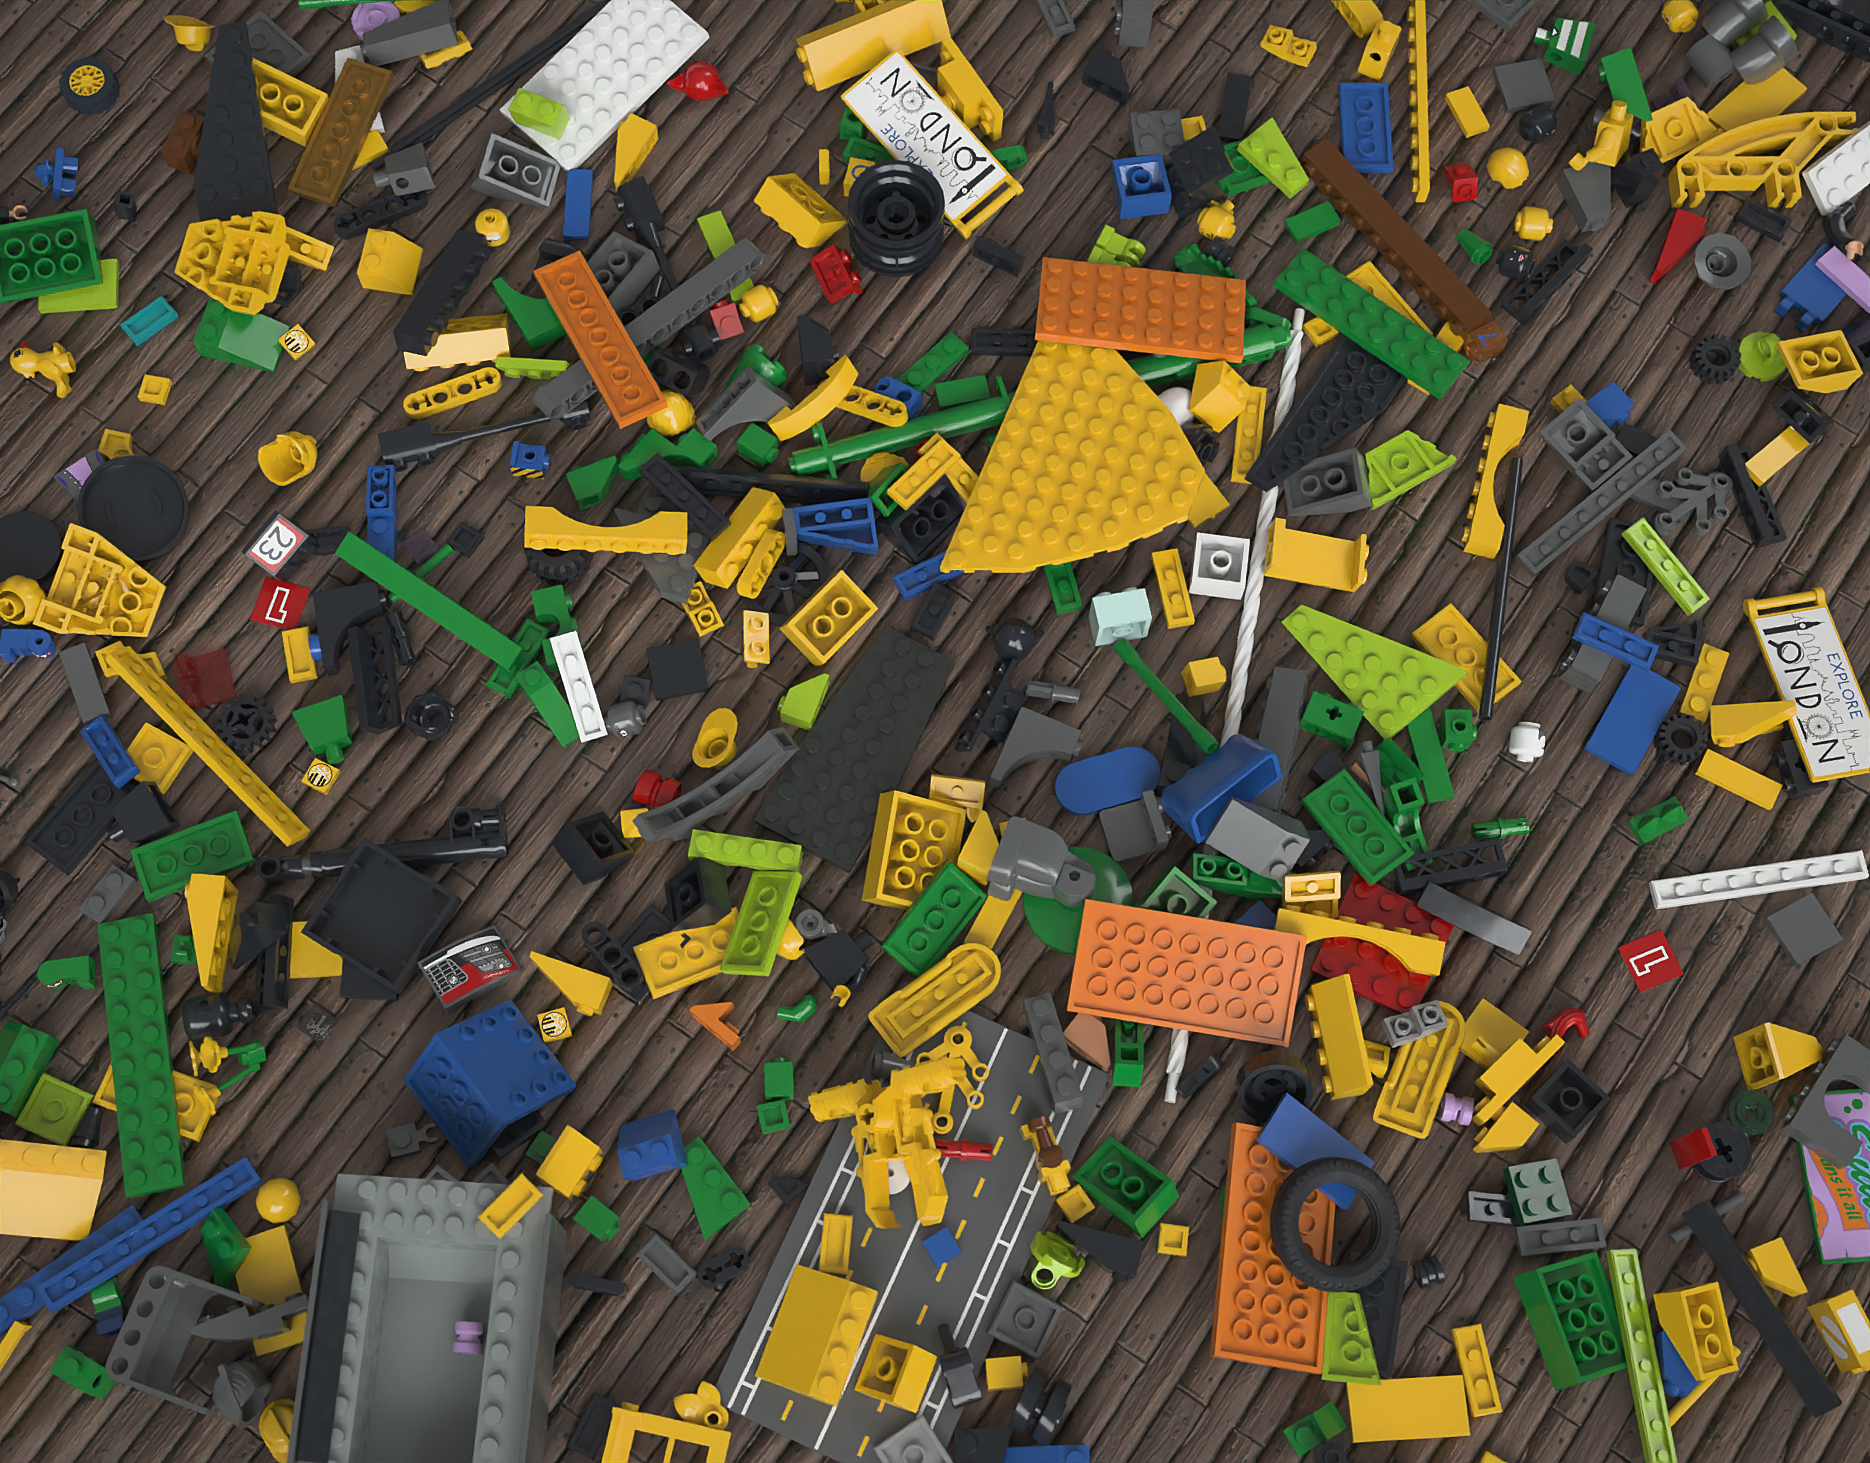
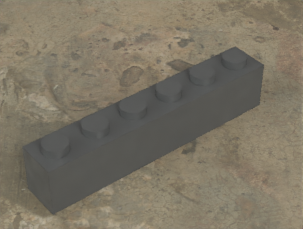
[1251,667,1309,813]

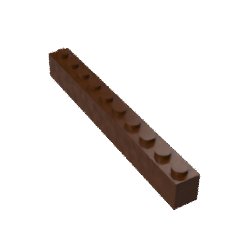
[1301,138,1492,342]

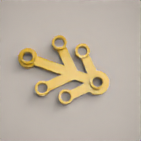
[916,1026,989,1136]

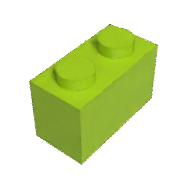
[508,88,570,140]

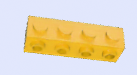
[693,487,786,589]

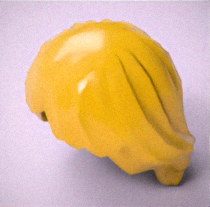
[647,389,697,437]

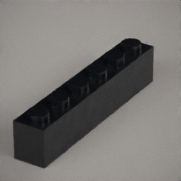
[393,229,491,357]

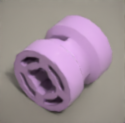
[1439,1092,1474,1126]
[452,1322,485,1355]

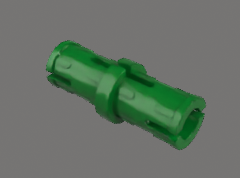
[1471,816,1530,840]

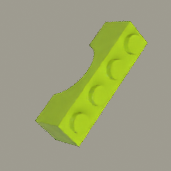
[688,829,803,873]

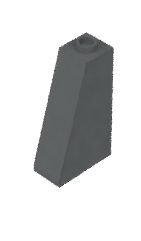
[360,0,458,66]

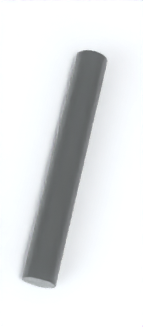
[1668,1191,1745,1244]

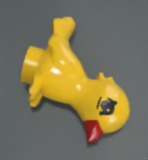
[10,340,76,398]

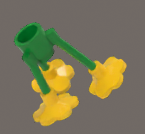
[189,1036,266,1116]

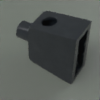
[107,781,181,843]

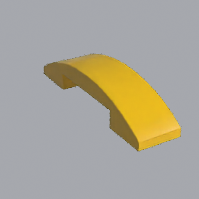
[767,355,858,441]

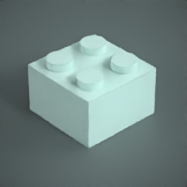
[1088,587,1152,646]

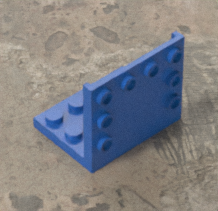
[403,999,577,1168]

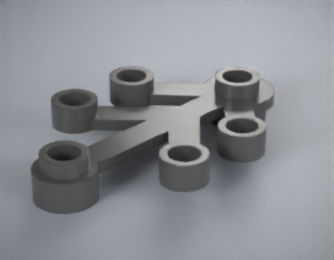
[1652,468,1733,536]

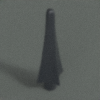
[1036,81,1055,140]

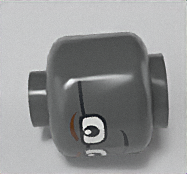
[604,700,646,739]

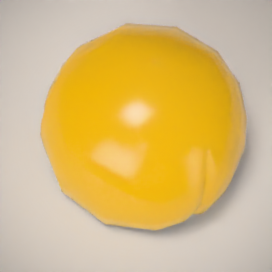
[777,918,805,960]
[256,1177,301,1223]

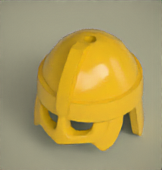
[258,431,317,486]

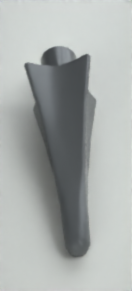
[1358,741,1385,815]

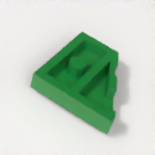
[201,1207,252,1289]

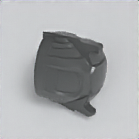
[211,1356,272,1429]

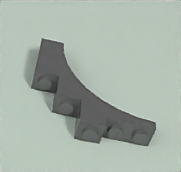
[632,727,799,843]

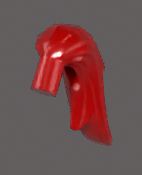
[1542,1007,1590,1054]

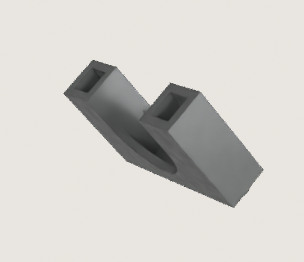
[1781,1034,1870,1169]

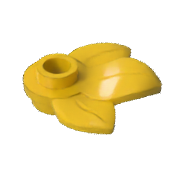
[674,1381,729,1430]

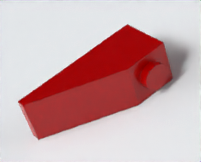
[1649,209,1707,284]

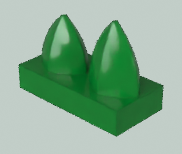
[1627,796,1689,846]

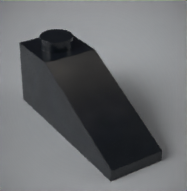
[229,901,288,970]
[1056,1220,1144,1282]

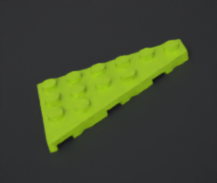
[1282,605,1467,740]

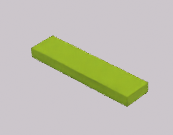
[697,210,754,305]
[1621,517,1710,616]

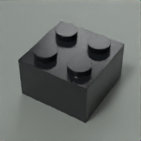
[1524,1059,1611,1144]

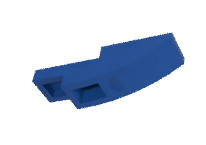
[366,465,398,560]

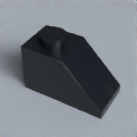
[1082,48,1129,106]

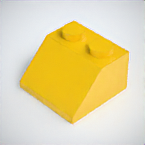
[357,228,424,295]
[1188,361,1250,433]
[957,810,999,886]
[535,1125,603,1201]
[854,1334,937,1413]

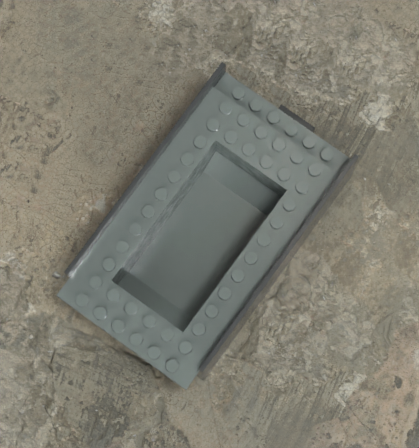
[287,1174,567,1463]

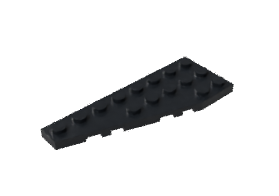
[194,22,278,222]

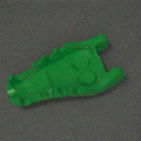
[1173,243,1257,308]

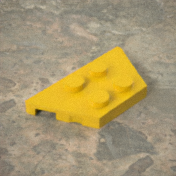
[1640,97,1724,163]

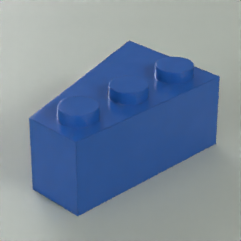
[792,498,878,556]

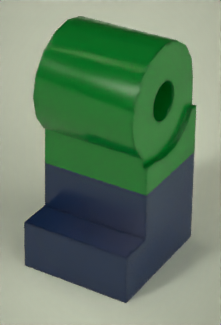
[90,1277,128,1338]

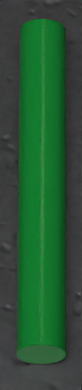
[387,543,454,603]

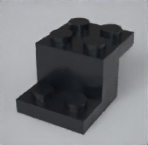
[1166,126,1235,219]

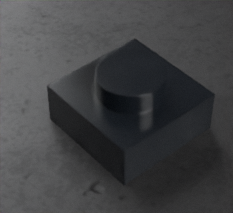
[620,674,652,706]

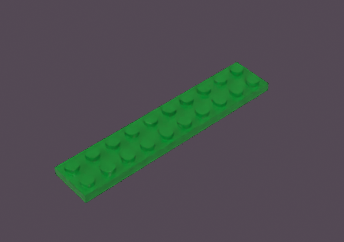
[97,913,186,1198]

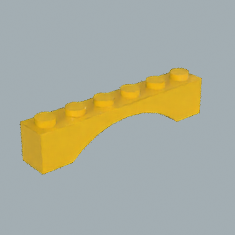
[1461,404,1529,559]
[524,506,687,555]
[1273,905,1445,977]

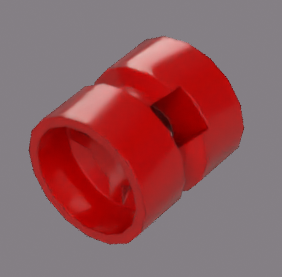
[633,769,683,809]

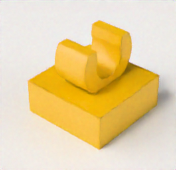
[1550,384,1587,414]

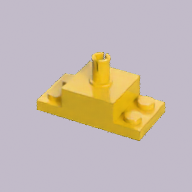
[937,37,1003,142]
[1469,1034,1565,1126]

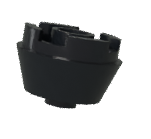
[1181,423,1220,466]

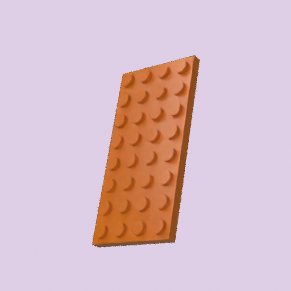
[1035,257,1246,363]
[1066,899,1307,1047]
[1210,1122,1335,1374]

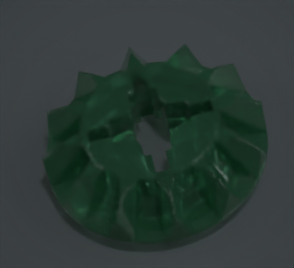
[1728,1090,1775,1135]

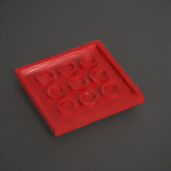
[1310,874,1454,1015]

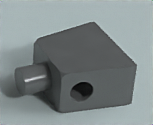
[373,143,435,196]

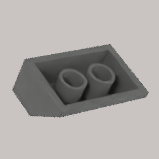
[587,231,660,314]

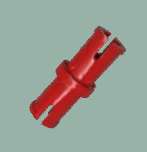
[936,1138,993,1162]

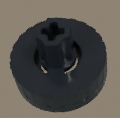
[1236,1050,1312,1122]

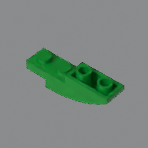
[1192,853,1296,901]

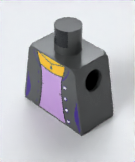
[54,448,106,503]

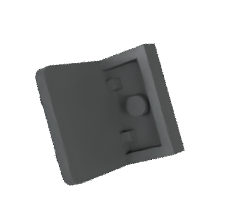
[1099,790,1171,862]

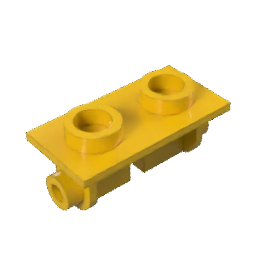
[743,610,770,668]

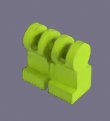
[1087,225,1146,268]

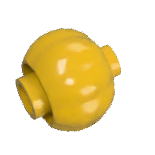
[0,575,46,626]

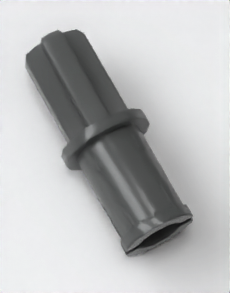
[1026,681,1080,705]

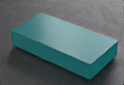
[120,295,179,346]

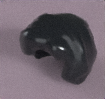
[404,691,459,741]

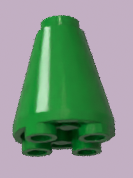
[722,342,788,393]

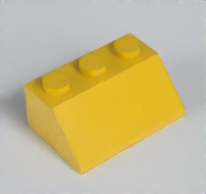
[754,173,847,248]

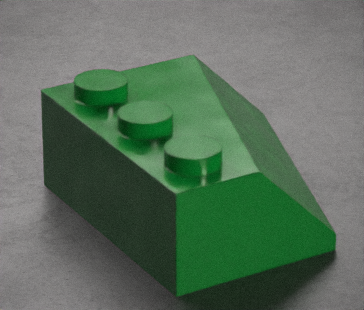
[1598,47,1653,122]

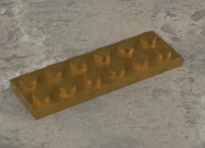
[287,58,395,208]

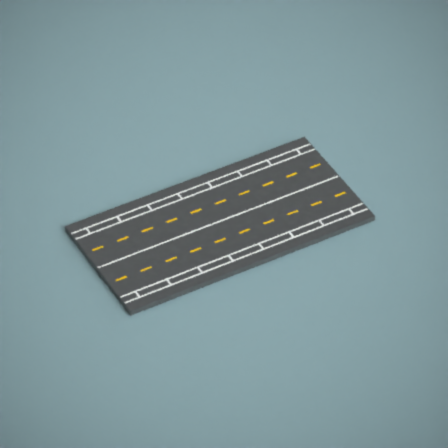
[715,982,1109,1463]

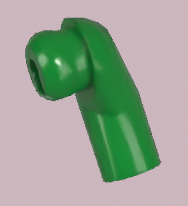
[777,995,817,1022]

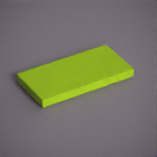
[719,871,803,976]

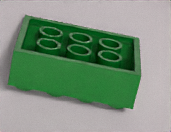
[0,209,103,304]
[1513,1252,1628,1391]

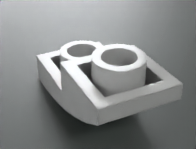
[1381,1000,1448,1048]

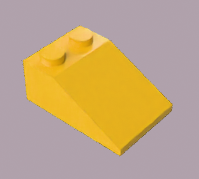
[1776,330,1863,393]
[1653,1282,1739,1381]

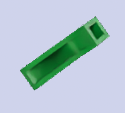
[618,428,719,481]

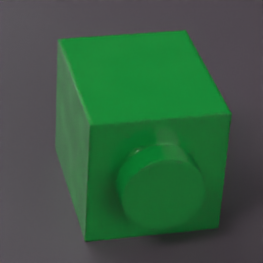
[737,423,779,469]
[764,1058,795,1102]
[573,1195,621,1243]

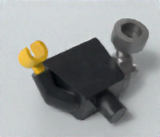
[796,909,874,1007]

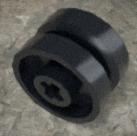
[1007,1366,1073,1445]

